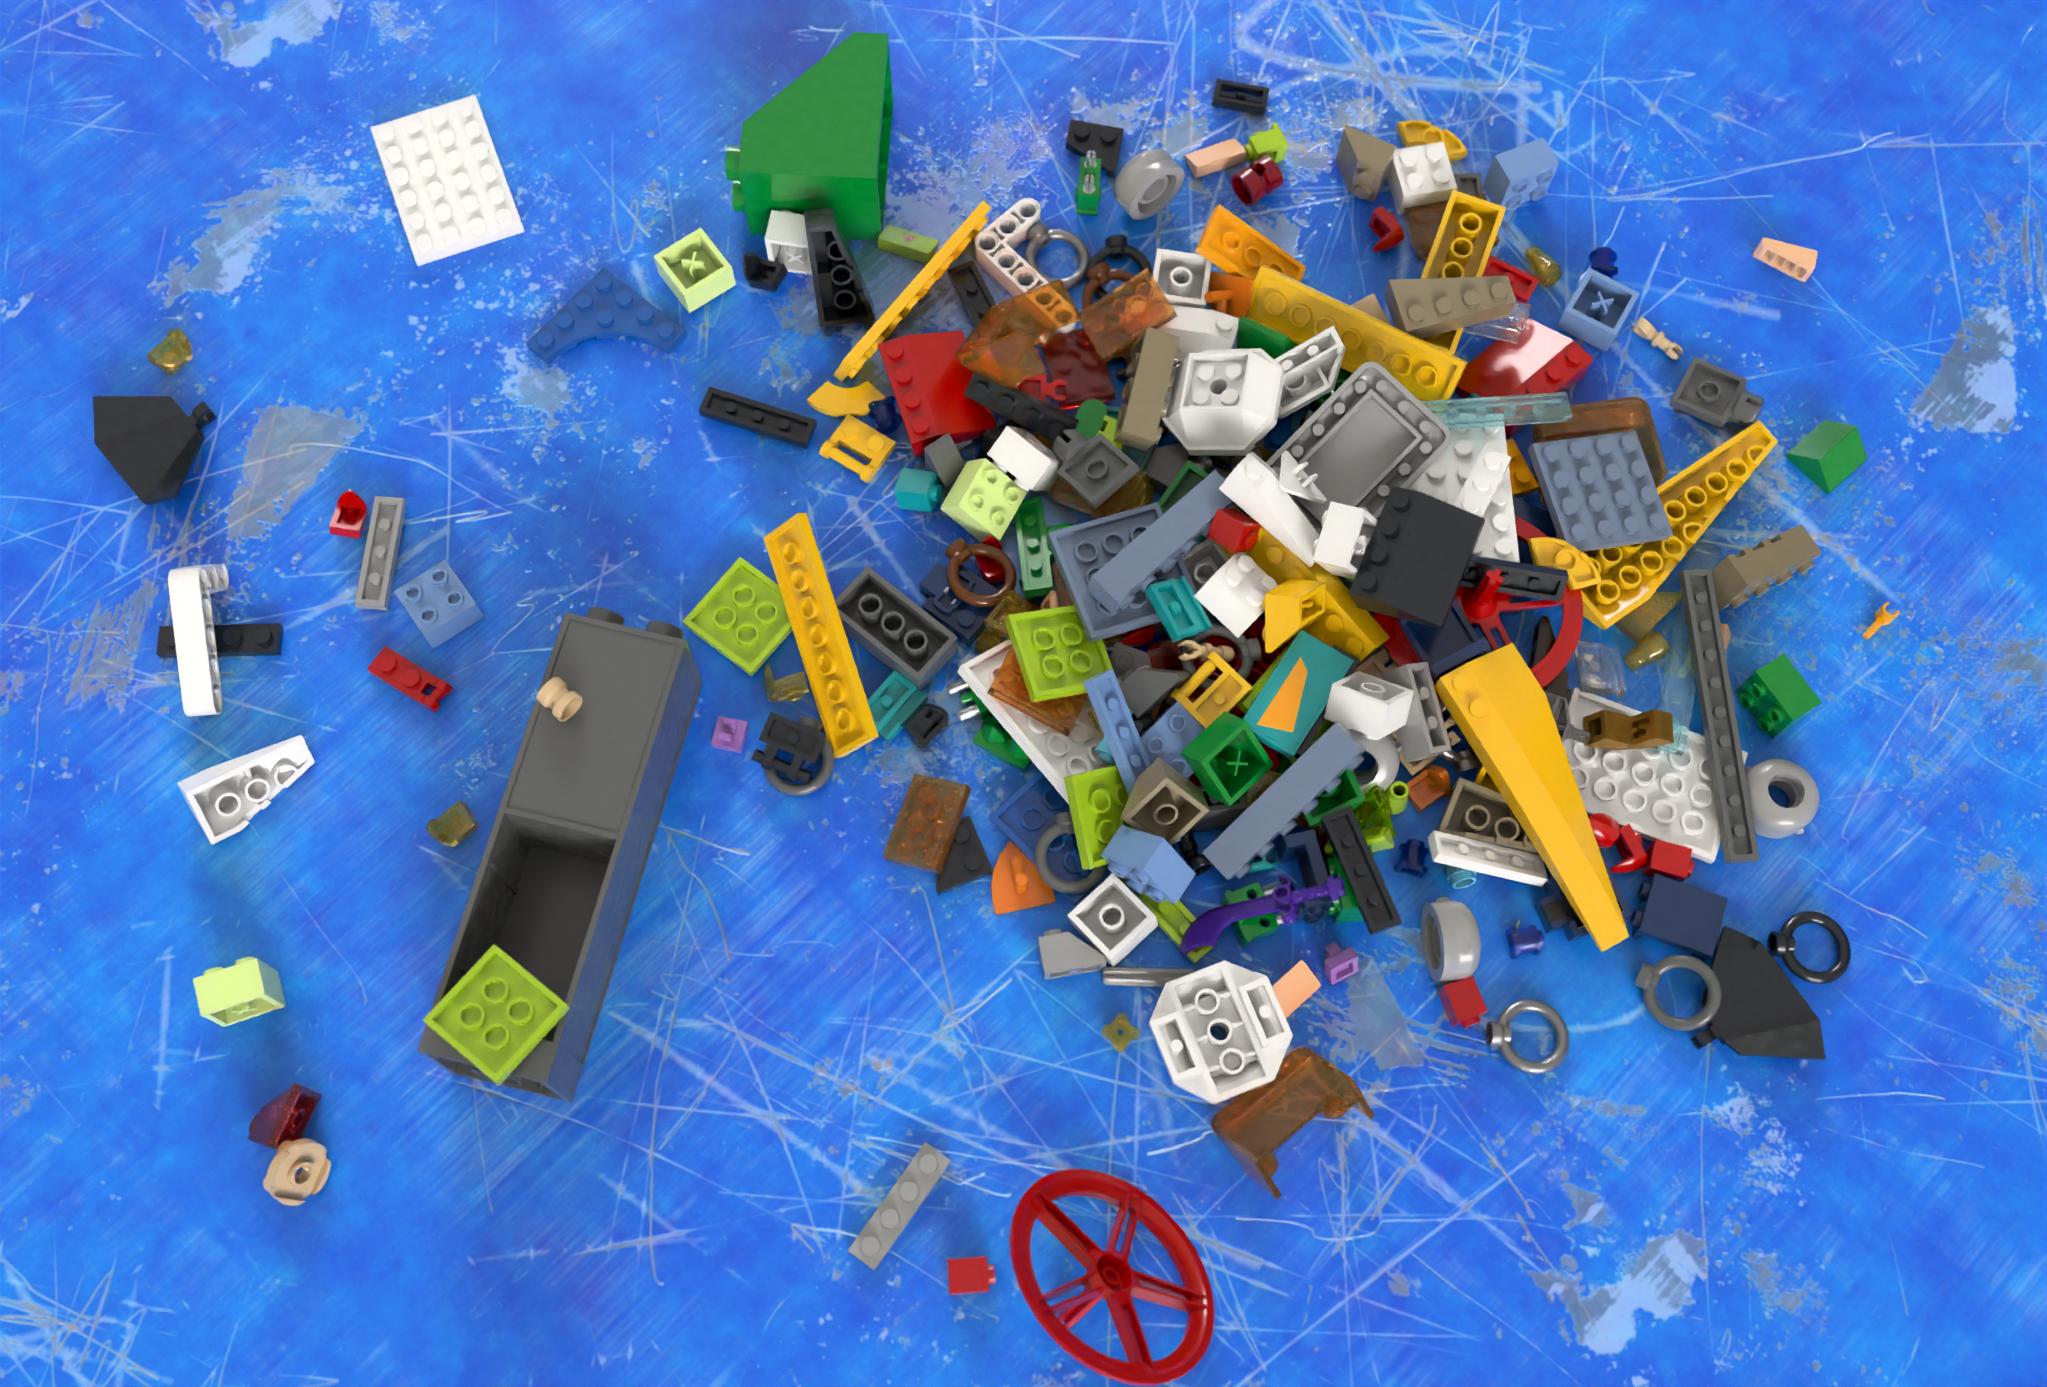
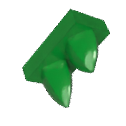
[973,715,1032,772]

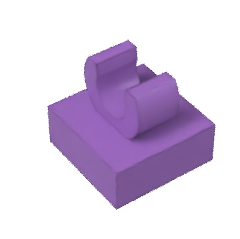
[711,716,749,753]
[1324,942,1358,985]

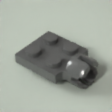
[1669,357,1764,429]
[1052,429,1140,509]

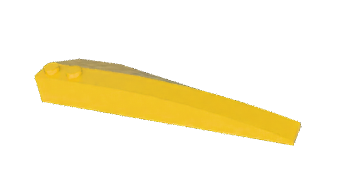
[1580,420,1778,630]
[1434,643,1629,953]

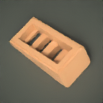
[1753,237,1818,282]

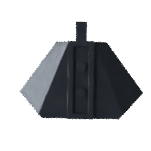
[93,396,217,505]
[1690,926,1826,1060]

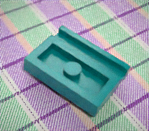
[1145,576,1212,642]
[867,670,928,743]

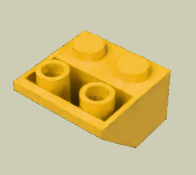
[1262,578,1325,653]

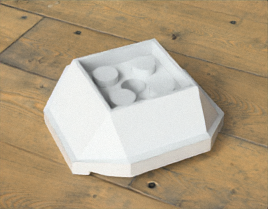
[1161,348,1285,456]
[1149,961,1293,1105]

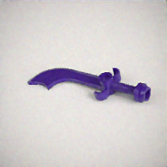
[1180,875,1346,955]

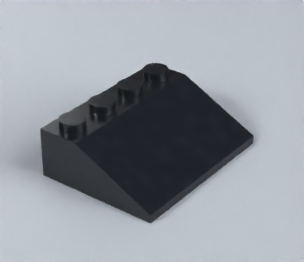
[1349,486,1485,629]

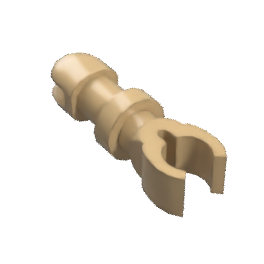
[1632,317,1683,360]
[1178,640,1235,662]

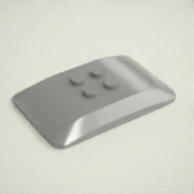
[1266,362,1452,535]

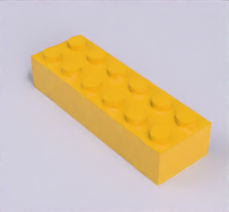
[1420,190,1506,355]
[1220,517,1390,667]

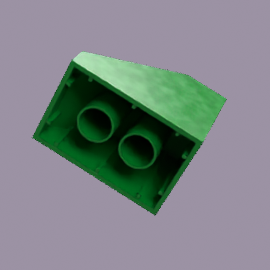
[725,32,894,241]

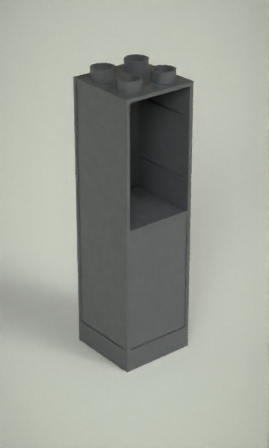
[417,607,703,1103]

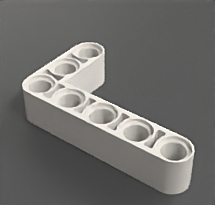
[975,198,1077,339]
[168,564,229,717]

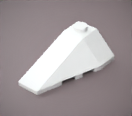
[1119,300,1240,362]
[1219,451,1320,568]
[177,735,315,845]

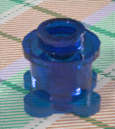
[1589,247,1618,279]
[868,396,903,434]
[1393,839,1430,877]
[1506,925,1545,959]

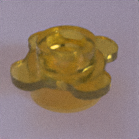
[975,627,1003,655]
[1102,1013,1140,1052]

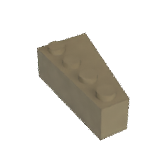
[1383,276,1517,339]
[1113,326,1181,452]
[1712,525,1822,611]
[1436,777,1539,855]

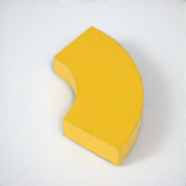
[1396,120,1468,162]
[807,381,888,418]
[1527,537,1602,591]

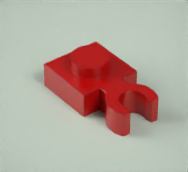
[1017,373,1066,403]

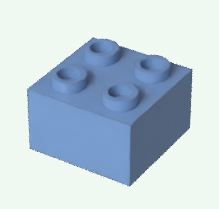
[1482,137,1559,210]
[1557,268,1640,352]
[394,559,484,649]
[1140,701,1205,779]
[1101,825,1196,904]

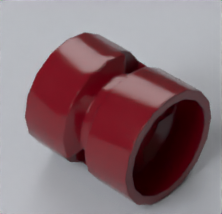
[1231,155,1283,206]

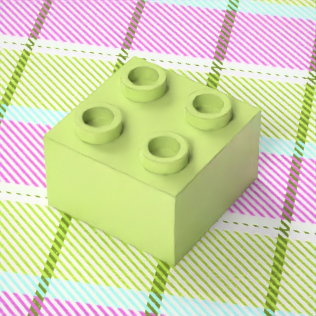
[654,228,736,313]
[940,458,1027,542]
[193,957,286,1027]

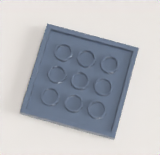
[1528,431,1673,552]
[1047,502,1203,643]

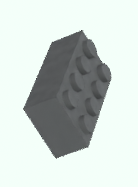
[835,566,959,691]

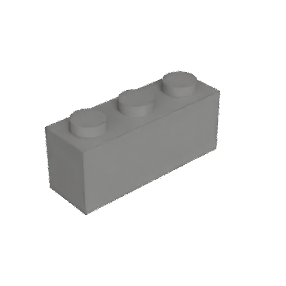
[1381,662,1452,762]

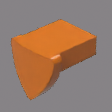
[1406,765,1451,813]

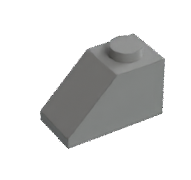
[1037,929,1107,980]

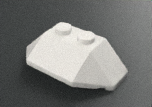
[1274,326,1346,419]

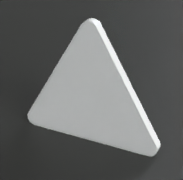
[1279,451,1327,505]

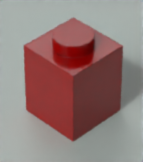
[1207,508,1261,553]
[1641,839,1694,882]
[1438,976,1487,1029]
[947,1256,995,1296]

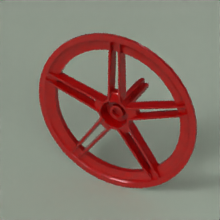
[1373,516,1583,696]
[1009,1169,1215,1386]

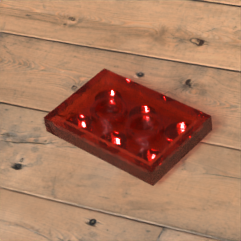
[1040,326,1115,410]

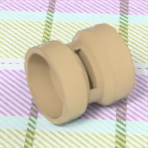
[537,677,583,722]

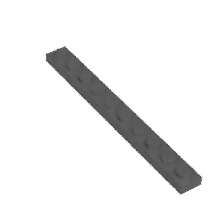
[1678,569,1760,863]

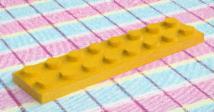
[833,201,991,382]
[1247,265,1468,415]
[763,513,879,759]

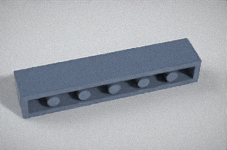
[1086,470,1238,614]
[1202,722,1367,880]

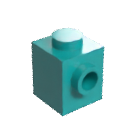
[894,468,942,513]

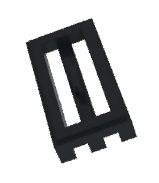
[1212,79,1270,116]

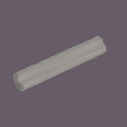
[1103,967,1195,987]

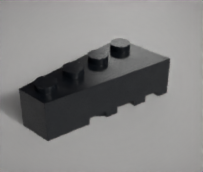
[804,207,876,327]

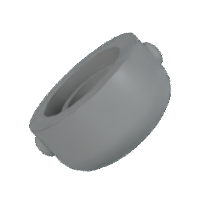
[1114,149,1185,220]
[1348,729,1401,799]
[1745,759,1819,839]
[1421,897,1481,984]

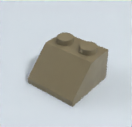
[1335,125,1397,203]
[1121,757,1210,846]

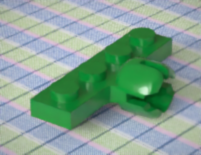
[1014,496,1074,598]

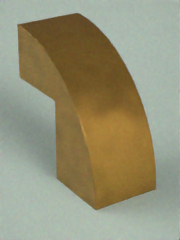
[1583,709,1674,750]

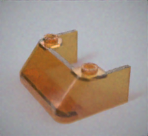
[955,278,1082,388]
[1532,397,1668,508]
[1211,1047,1375,1199]

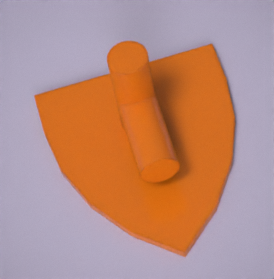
[1204,271,1254,332]
[991,841,1056,915]

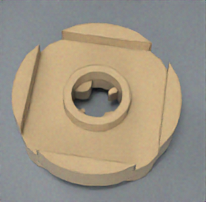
[263,1138,331,1206]

